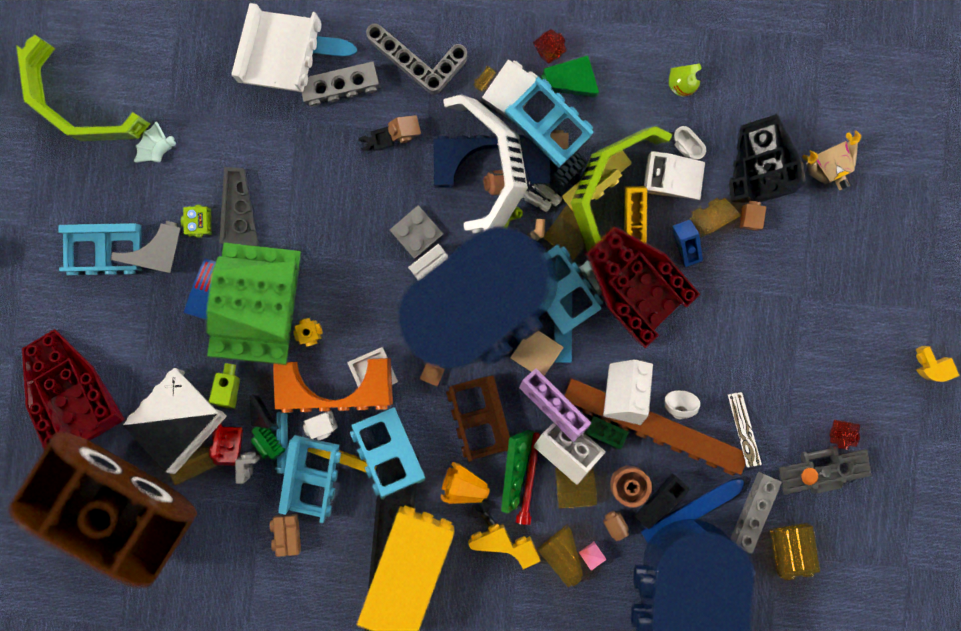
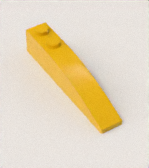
[624,186,647,244]

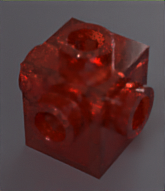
[533,29,567,64]
[830,420,861,450]

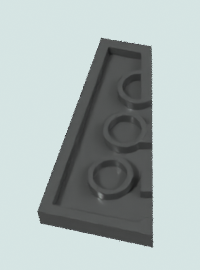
[219,167,259,246]

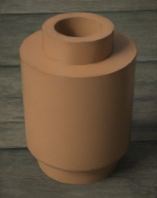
[603,511,629,541]

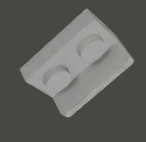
[236,452,261,484]

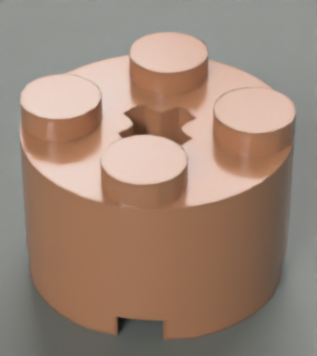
[610,465,652,507]

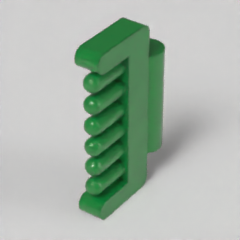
[251,427,285,460]

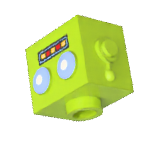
[181,205,212,238]

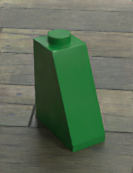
[541,56,599,97]

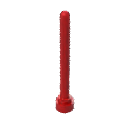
[516,432,541,525]

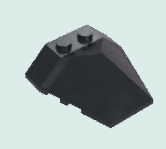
[729,114,805,203]

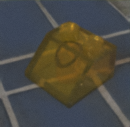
[688,197,741,238]

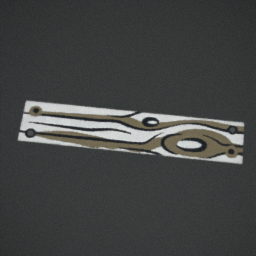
[728,392,762,467]

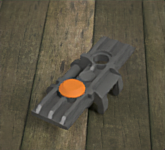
[779,446,872,494]

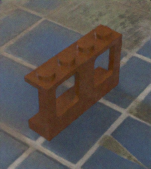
[446,374,510,462]

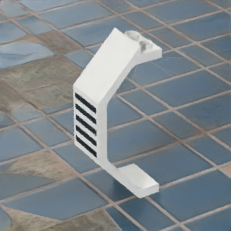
[443,95,528,234]

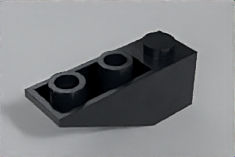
[635,473,691,529]

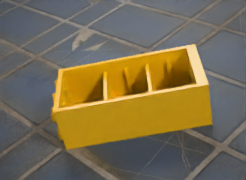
[357,505,454,631]

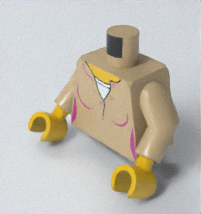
[802,130,861,191]

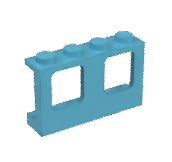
[505,77,594,168]
[58,223,142,276]
[547,245,603,335]
[350,407,425,499]
[278,435,341,523]

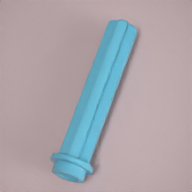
[275,412,288,473]

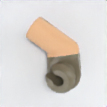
[526,219,545,242]

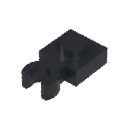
[359,126,395,151]

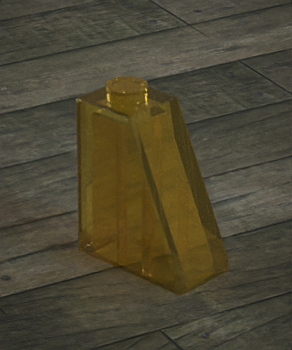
[169,446,218,485]
[538,524,583,587]

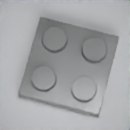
[390,205,444,259]

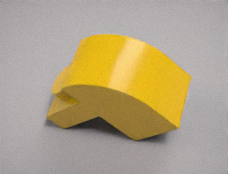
[916,346,960,382]

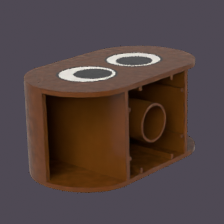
[8,433,197,588]

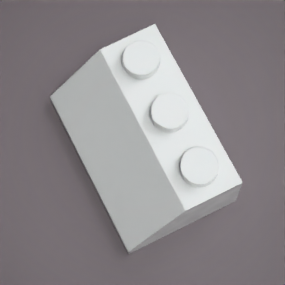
[603,360,653,425]
[533,423,606,485]

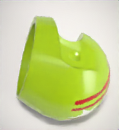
[668,63,702,97]

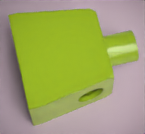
[209,363,240,409]

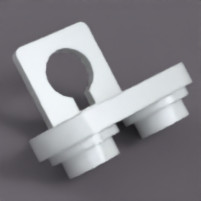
[673,126,706,160]

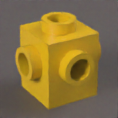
[293,318,323,347]

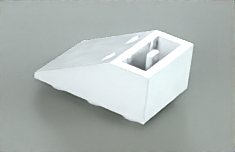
[644,151,705,200]

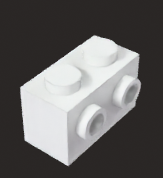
[303,410,338,441]

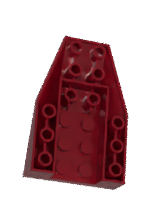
[586,226,700,349]
[22,329,125,450]

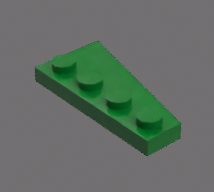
[501,430,534,513]

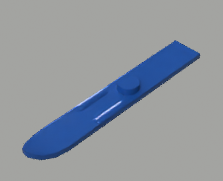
[641,478,744,543]

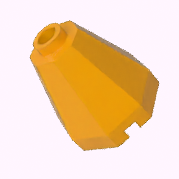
[441,462,490,504]

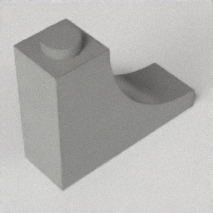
[111,221,181,273]

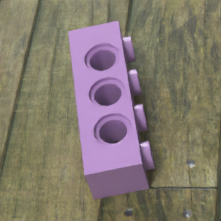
[519,368,591,442]

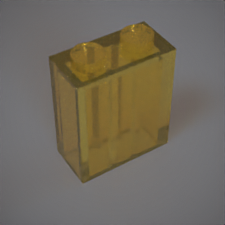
[770,523,820,580]

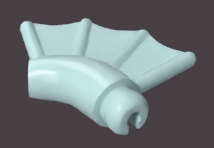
[134,122,176,163]

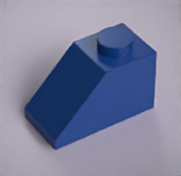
[672,219,703,267]

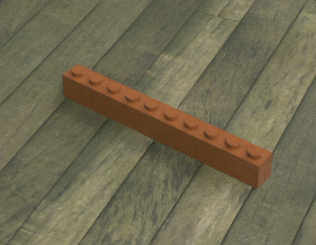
[563,378,746,476]

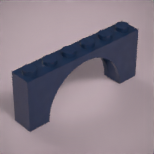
[433,135,550,188]

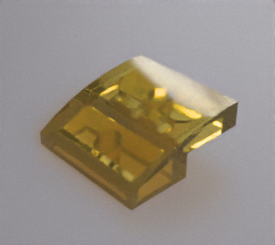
[543,205,585,260]
[555,467,597,509]

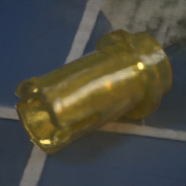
[473,66,496,92]

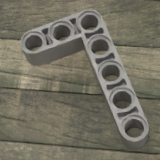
[366,24,467,95]

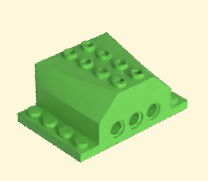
[207,243,301,365]

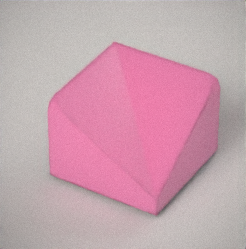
[579,541,607,570]

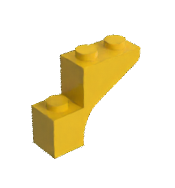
[468,523,540,569]

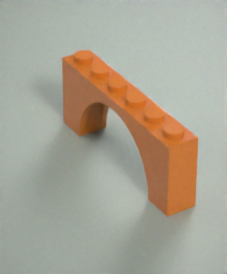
[273,358,393,413]

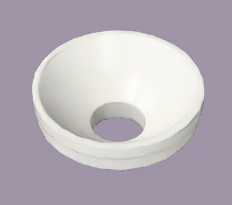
[665,390,700,419]

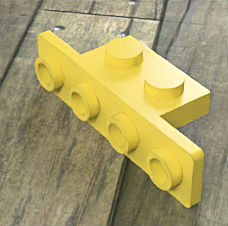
[562,150,632,210]

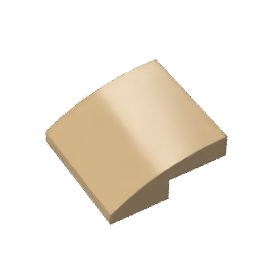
[510,331,564,376]

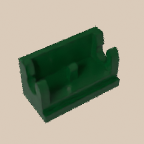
[584,416,629,450]

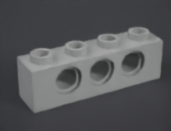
[301,62,380,107]
[730,472,782,553]

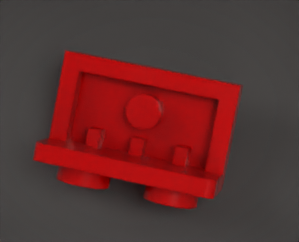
[209,423,243,466]

